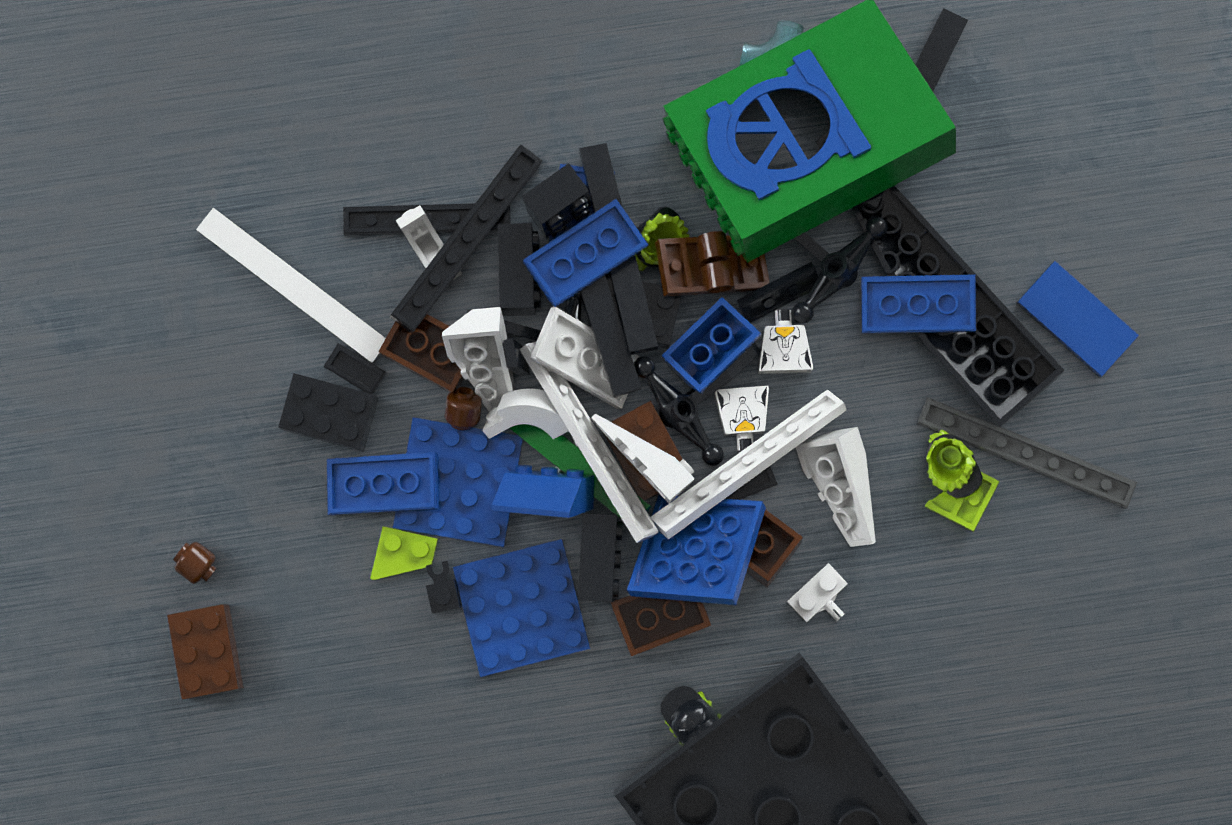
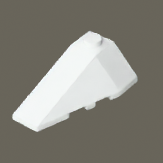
[442,307,515,412]
[591,414,695,504]
[796,427,876,547]

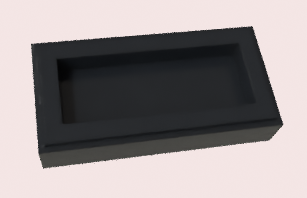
[323,343,387,394]

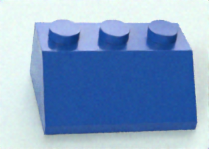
[661,297,761,394]
[492,465,594,518]

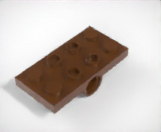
[655,231,770,297]

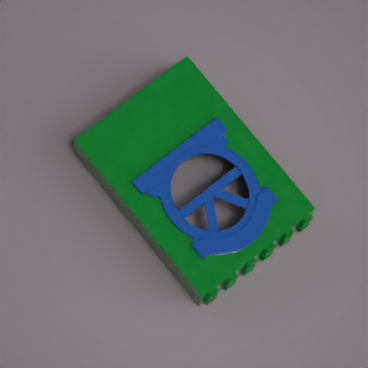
[662,0,956,263]

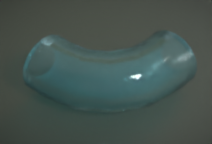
[739,21,804,66]

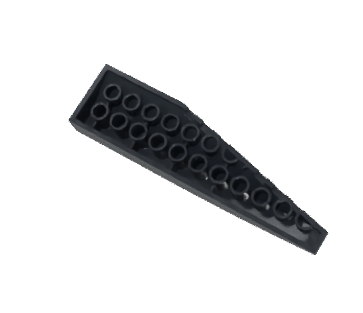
[816,129,1064,427]

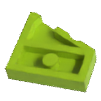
[925,472,1000,532]
[370,526,438,580]

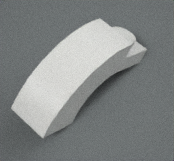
[396,205,462,280]
[482,389,568,439]

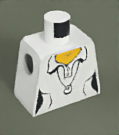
[758,309,813,374]
[714,386,769,451]

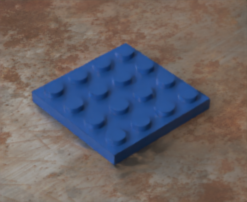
[393,417,523,547]
[627,495,766,605]
[453,539,590,677]

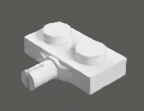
[787,563,848,623]

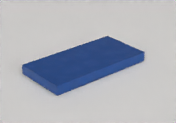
[523,199,649,307]
[1017,261,1139,377]
[861,275,976,334]
[327,452,439,516]

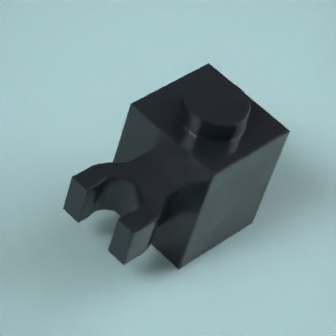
[426,561,462,614]

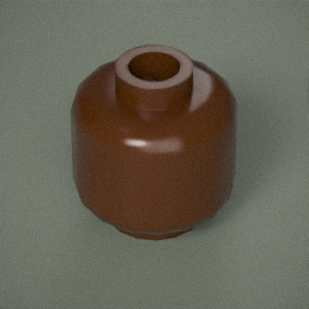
[444,387,482,431]
[173,542,217,584]

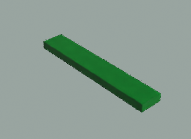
[510,424,652,519]

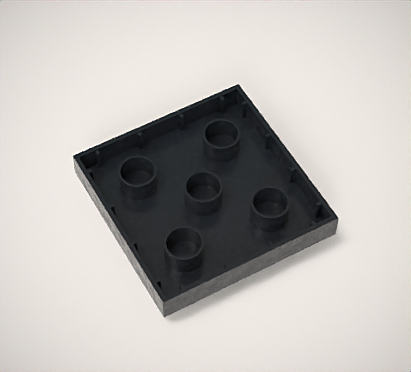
[614,653,927,825]

